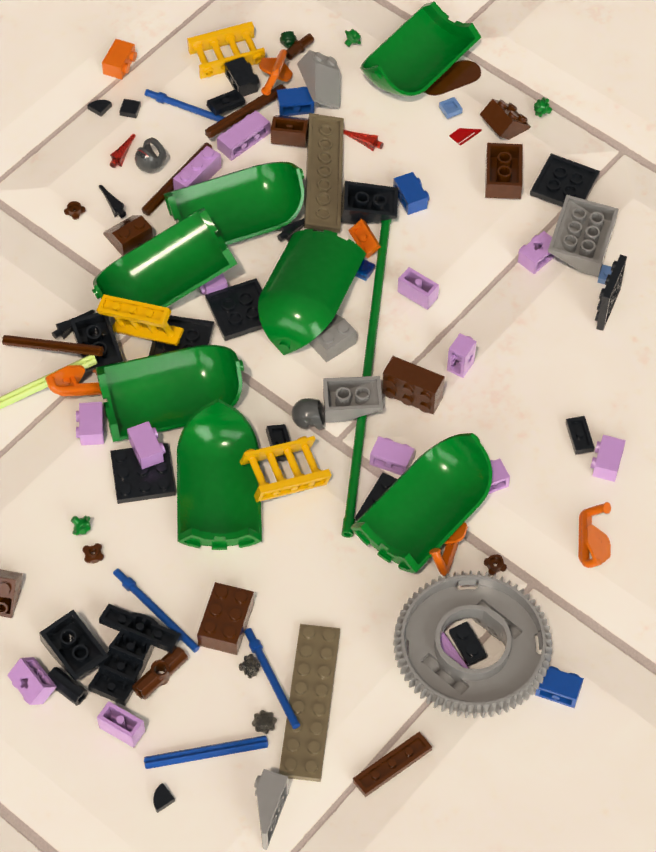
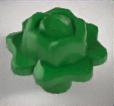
[344,29,361,47]
[534,97,552,117]
[71,515,91,535]

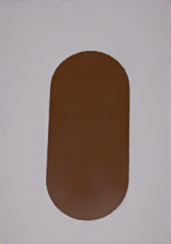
[424,60,481,96]

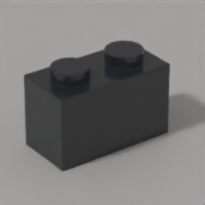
[225,57,260,97]

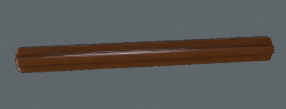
[205,84,286,138]
[142,142,212,216]
[2,335,104,356]

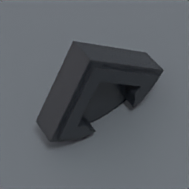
[87,100,112,117]
[153,783,175,813]

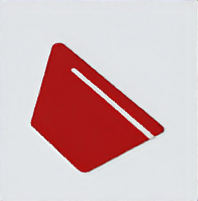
[449,128,482,146]

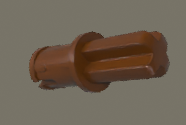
[286,33,314,60]

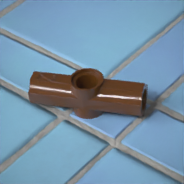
[132,646,188,700]

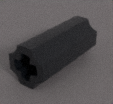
[47,667,88,706]

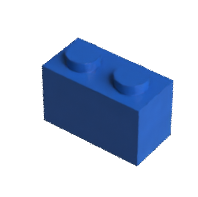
[277,87,314,116]
[393,172,429,215]
[535,666,584,709]

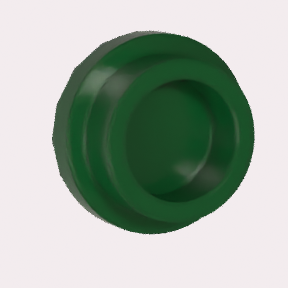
[280,31,297,49]

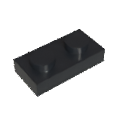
[206,89,245,116]
[565,416,595,455]
[266,424,294,462]
[449,621,486,666]

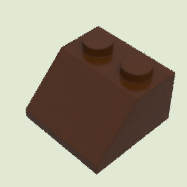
[103,215,153,256]

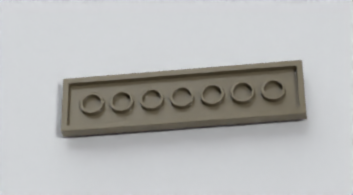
[304,113,344,233]
[279,624,340,782]

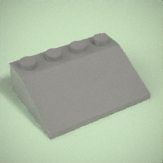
[548,195,619,277]

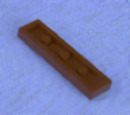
[352,732,432,797]

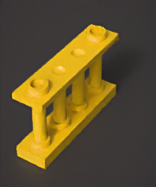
[187,21,265,79]
[96,294,184,346]
[240,436,332,502]

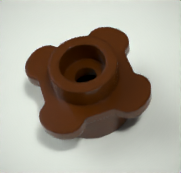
[64,201,86,220]
[82,543,104,564]
[484,554,507,575]

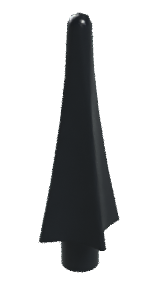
[99,185,126,218]
[277,218,304,242]
[52,310,95,339]

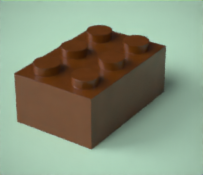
[485,143,523,199]
[382,356,445,415]
[197,582,254,655]

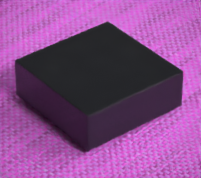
[119,99,141,118]

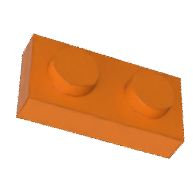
[348,219,381,258]

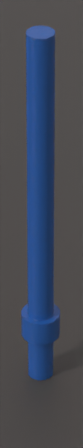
[144,89,238,127]
[113,568,200,653]
[244,628,300,729]

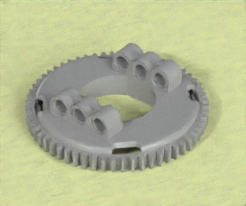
[393,570,552,718]

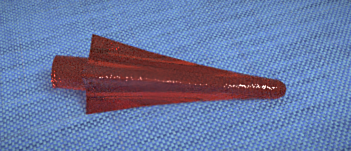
[343,129,384,151]
[110,134,135,168]

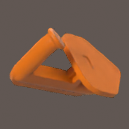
[259,49,293,96]
[45,365,102,396]
[578,502,611,568]
[429,522,468,576]

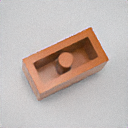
[102,39,137,80]

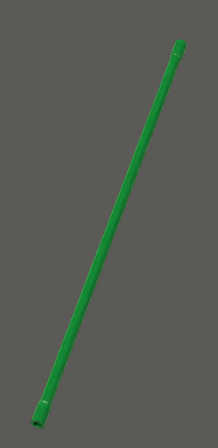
[341,219,392,538]

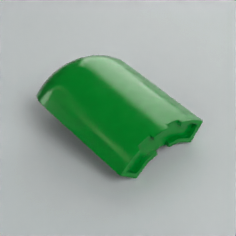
[360,1,481,96]
[164,162,304,245]
[92,207,238,307]
[258,229,366,355]
[96,345,244,442]
[177,399,262,550]
[350,433,492,573]

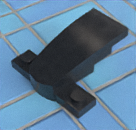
[88,604,181,706]

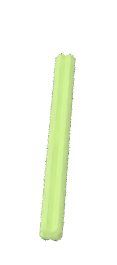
[0,355,97,409]

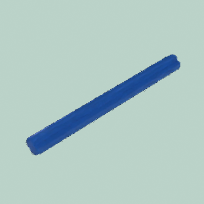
[144,735,268,769]

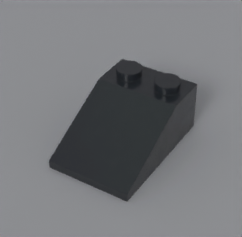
[341,181,398,224]
[70,313,123,372]
[39,610,109,681]

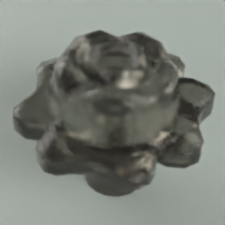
[239,654,261,679]
[252,710,277,734]

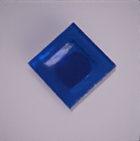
[355,259,375,281]

